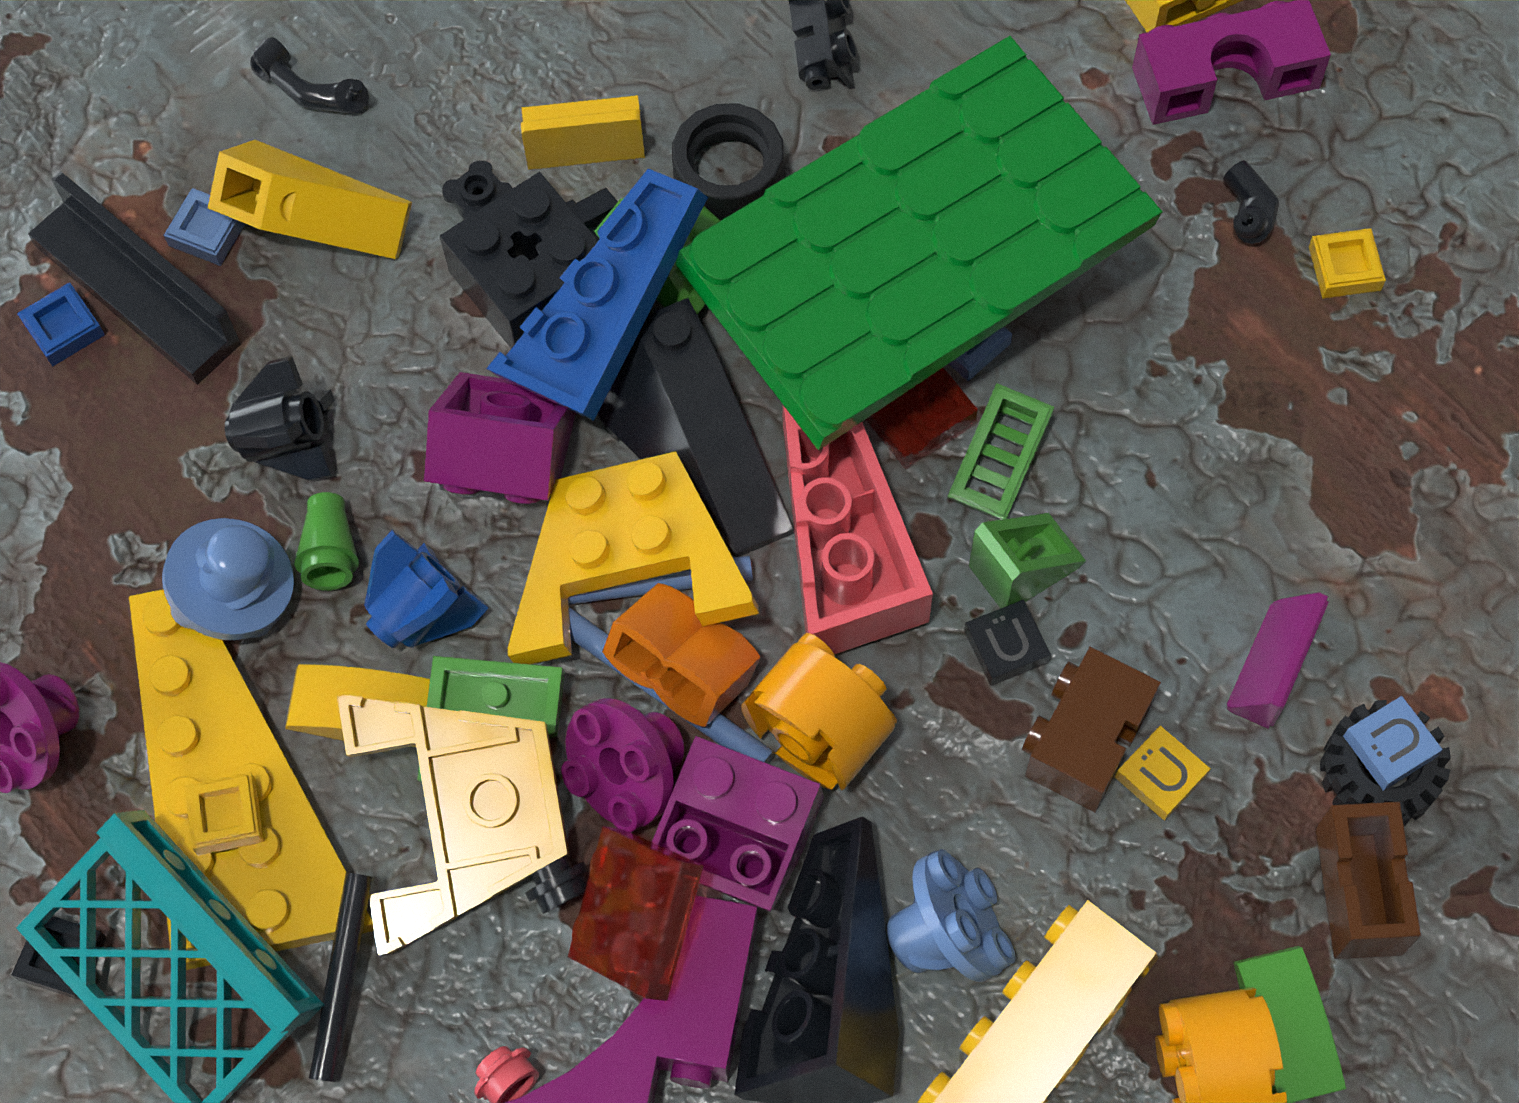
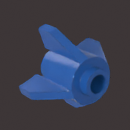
[364,530,488,648]

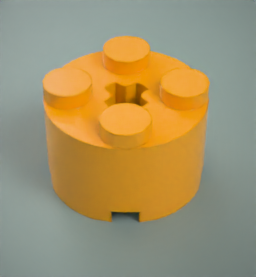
[741,633,897,790]
[1155,987,1287,1103]

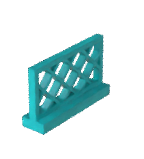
[16,810,324,1103]

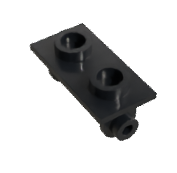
[788,0,858,90]

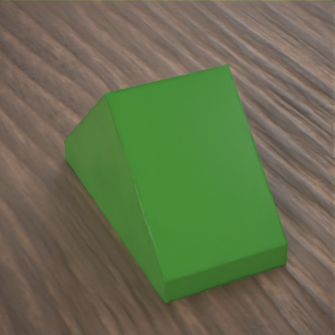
[969,513,1086,608]

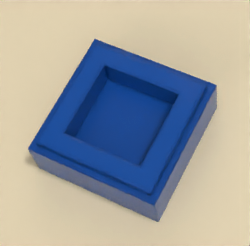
[17,282,105,367]

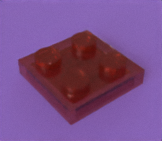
[568,826,704,1001]

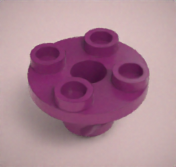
[0,662,80,793]
[561,698,684,833]

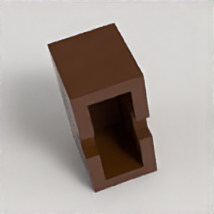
[1022,646,1161,813]
[1316,802,1421,959]

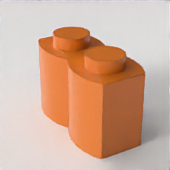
[602,583,760,727]

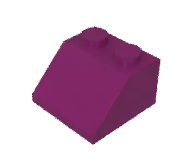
[424,372,576,504]

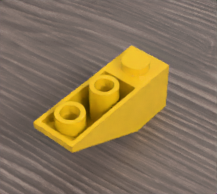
[208,139,412,259]

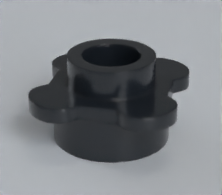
[442,160,513,219]

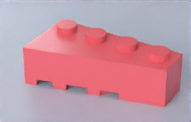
[782,404,933,654]

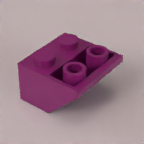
[644,736,824,912]

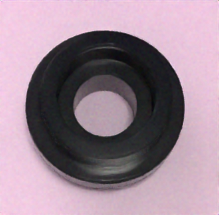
[525,856,591,914]

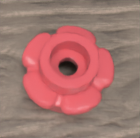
[474,1046,539,1103]

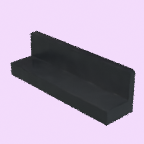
[28,171,241,385]

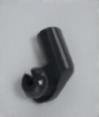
[1223,160,1279,244]

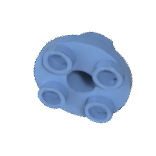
[162,518,294,640]
[887,849,1016,982]

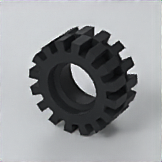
[1320,700,1451,826]

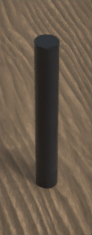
[309,873,372,1082]

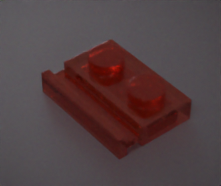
[865,368,978,467]

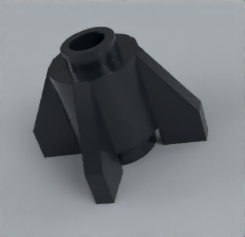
[225,356,335,480]

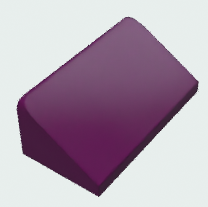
[1227,592,1329,729]

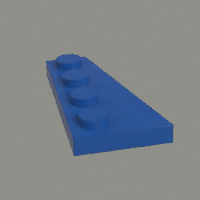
[486,169,708,421]

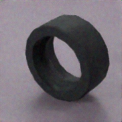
[672,103,784,221]

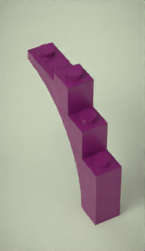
[505,894,758,1103]

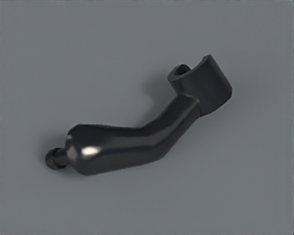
[250,37,369,113]

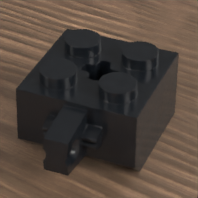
[440,171,618,348]

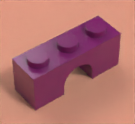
[1132,0,1331,125]

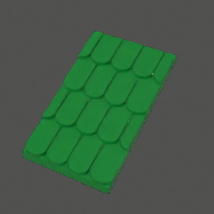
[675,36,1163,451]

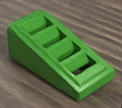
[947,383,1054,520]

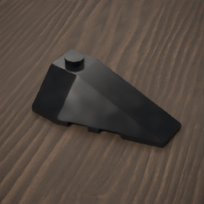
[597,298,794,557]
[734,816,899,1103]

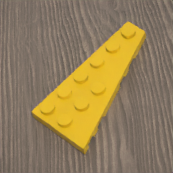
[129,589,374,970]

